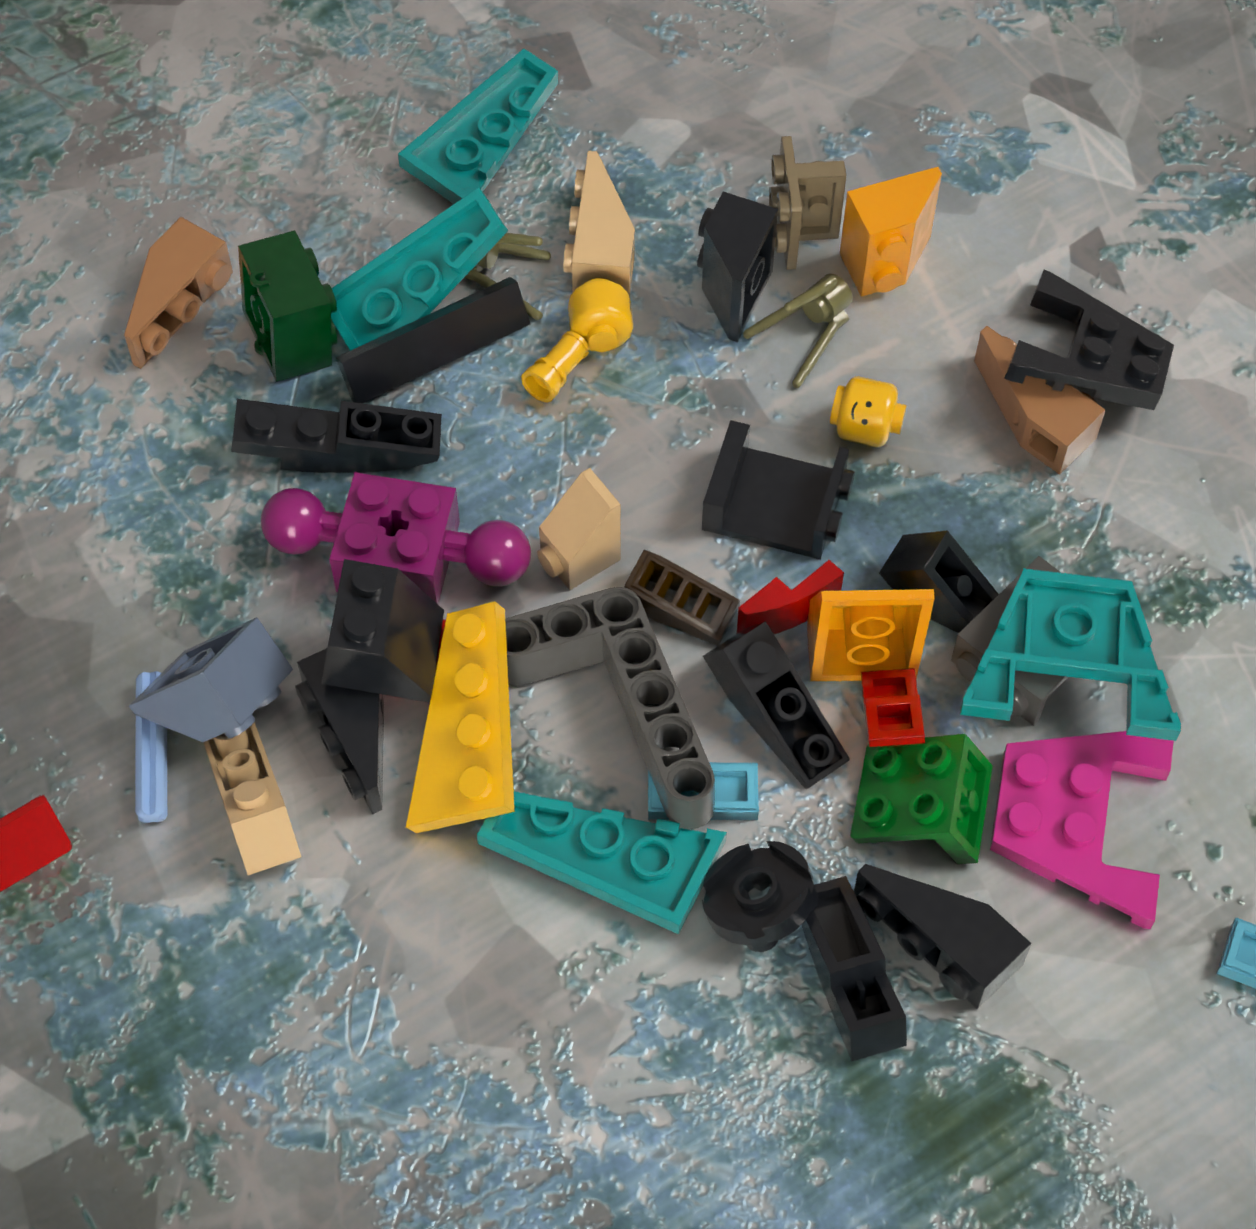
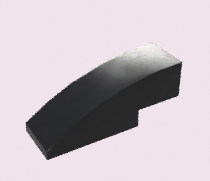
[802,876,907,1061]

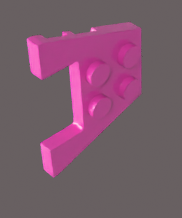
[990,731,1174,929]

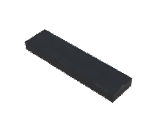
[336,277,530,403]

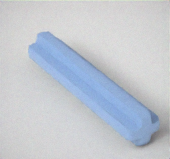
[135,671,168,823]

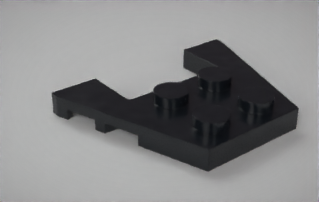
[1004,269,1174,410]

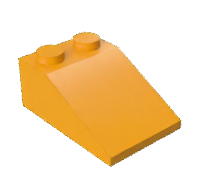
[807,589,935,681]

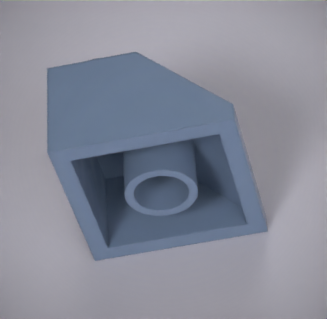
[129,617,293,742]

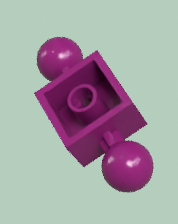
[260,472,531,604]

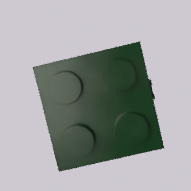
[238,230,337,382]

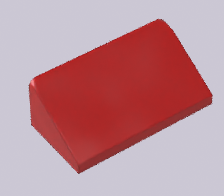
[0,795,72,892]

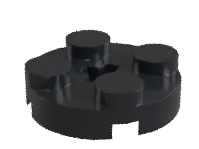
[702,841,819,952]

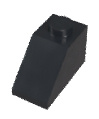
[879,530,999,633]

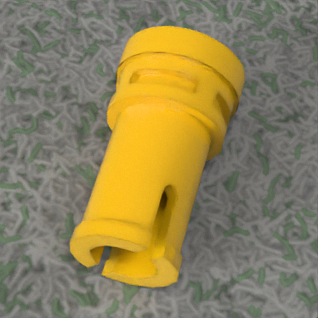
[521,331,590,403]

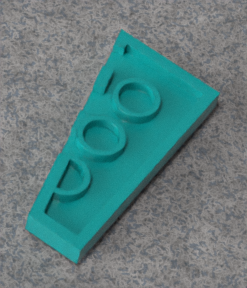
[398,49,558,204]
[331,187,508,351]
[477,791,727,934]

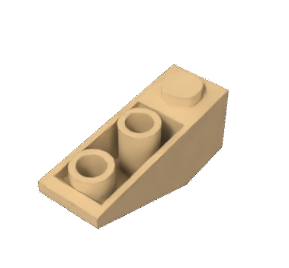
[563,151,635,297]
[203,722,301,876]

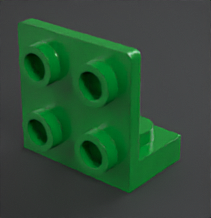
[850,734,993,864]

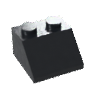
[697,191,778,342]
[321,559,444,703]

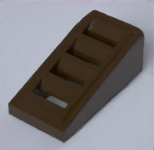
[624,549,740,646]

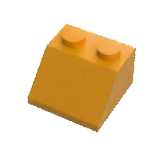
[839,167,942,297]

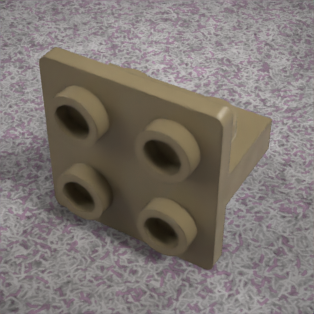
[769,136,847,270]

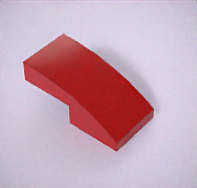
[736,560,844,634]
[861,668,925,747]

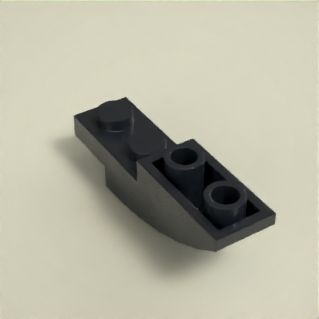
[231,399,442,473]

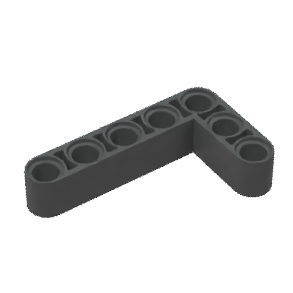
[505,587,715,830]

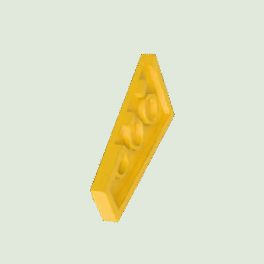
[406,601,515,834]

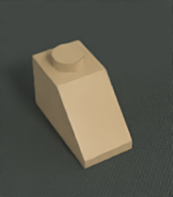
[537,468,621,590]

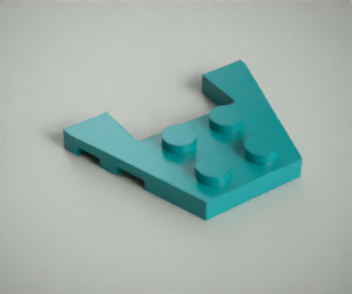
[960,568,1181,741]

